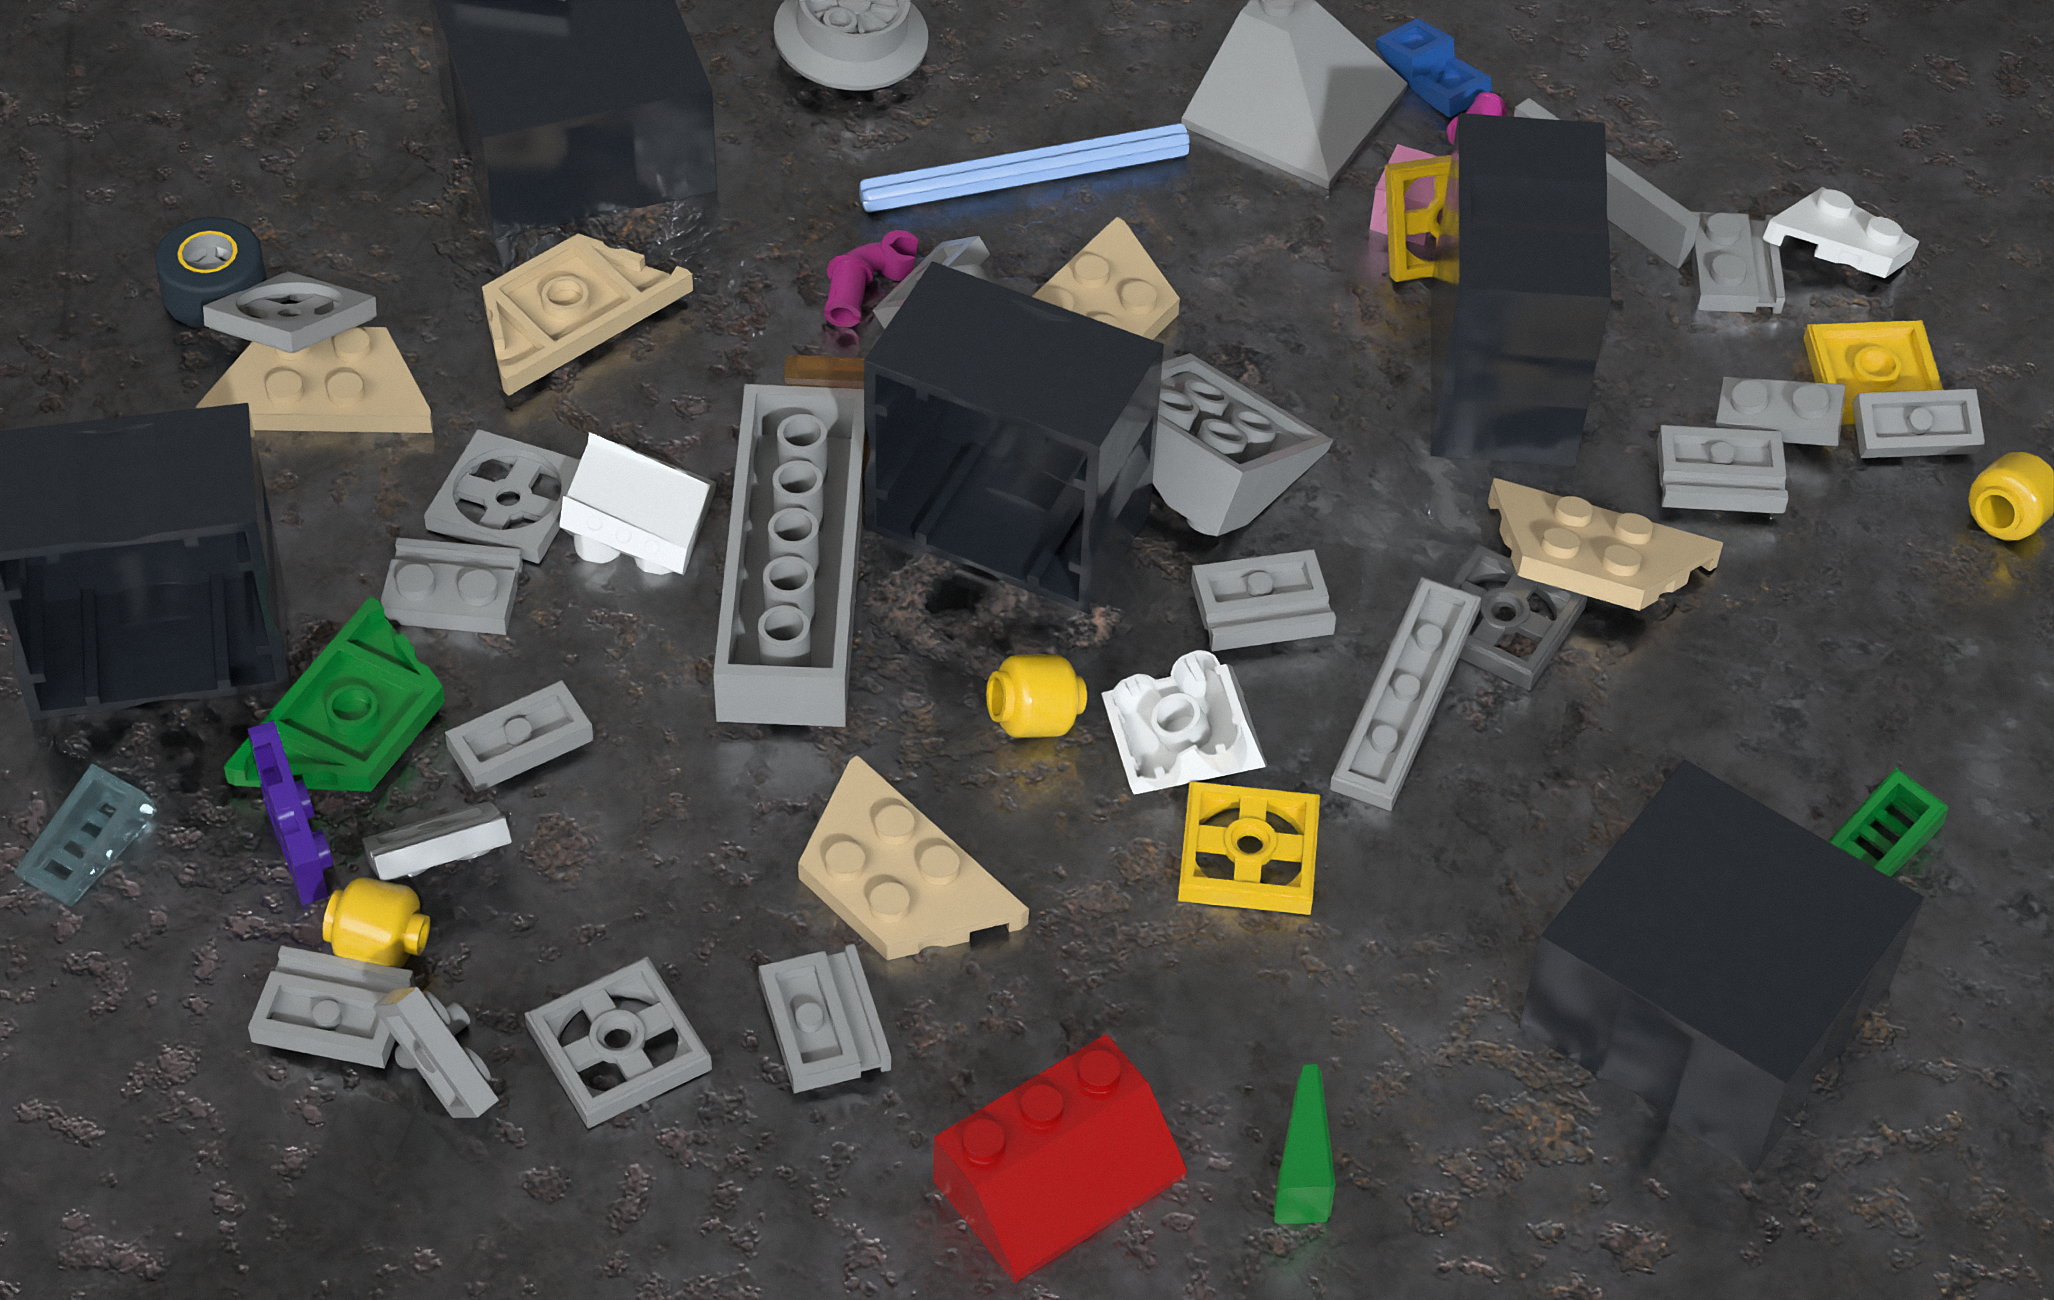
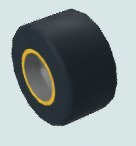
[154,217,267,329]

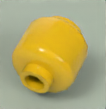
[1968,452,2054,541]
[986,654,1087,738]
[323,877,430,968]

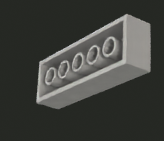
[713,384,868,727]

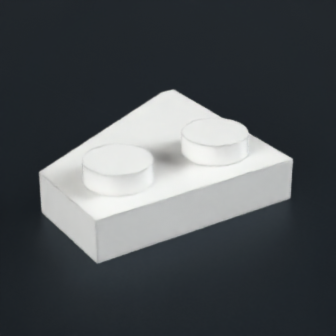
[1763,187,1919,278]

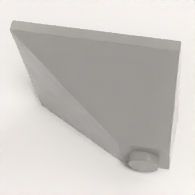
[1181,0,1408,190]
[1153,353,1333,536]

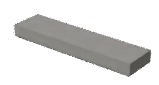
[1514,98,1700,269]
[1330,577,1481,811]

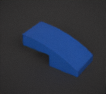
[1376,18,1492,118]

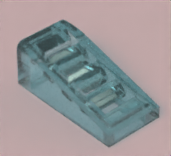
[14,764,157,907]

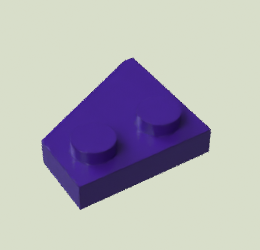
[247,720,334,905]

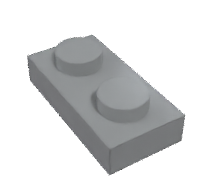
[1716,377,1845,446]
[1852,389,1985,458]
[445,680,593,793]

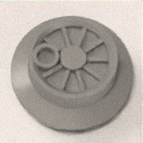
[773,0,929,91]

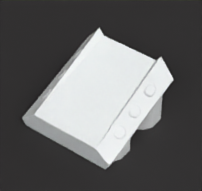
[560,432,716,575]
[1101,650,1268,795]

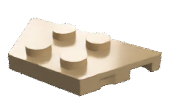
[1032,217,1180,340]
[482,234,693,396]
[196,327,433,433]
[1488,478,1724,611]
[798,755,1029,960]

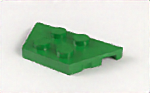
[224,596,445,792]

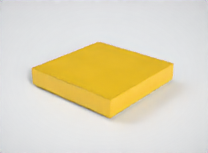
[1803,320,1944,425]

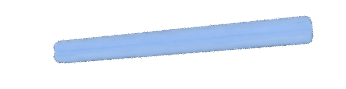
[859,123,1190,213]

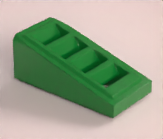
[1828,767,1949,877]
[1273,1064,1336,1224]

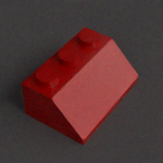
[933,1033,1187,1283]

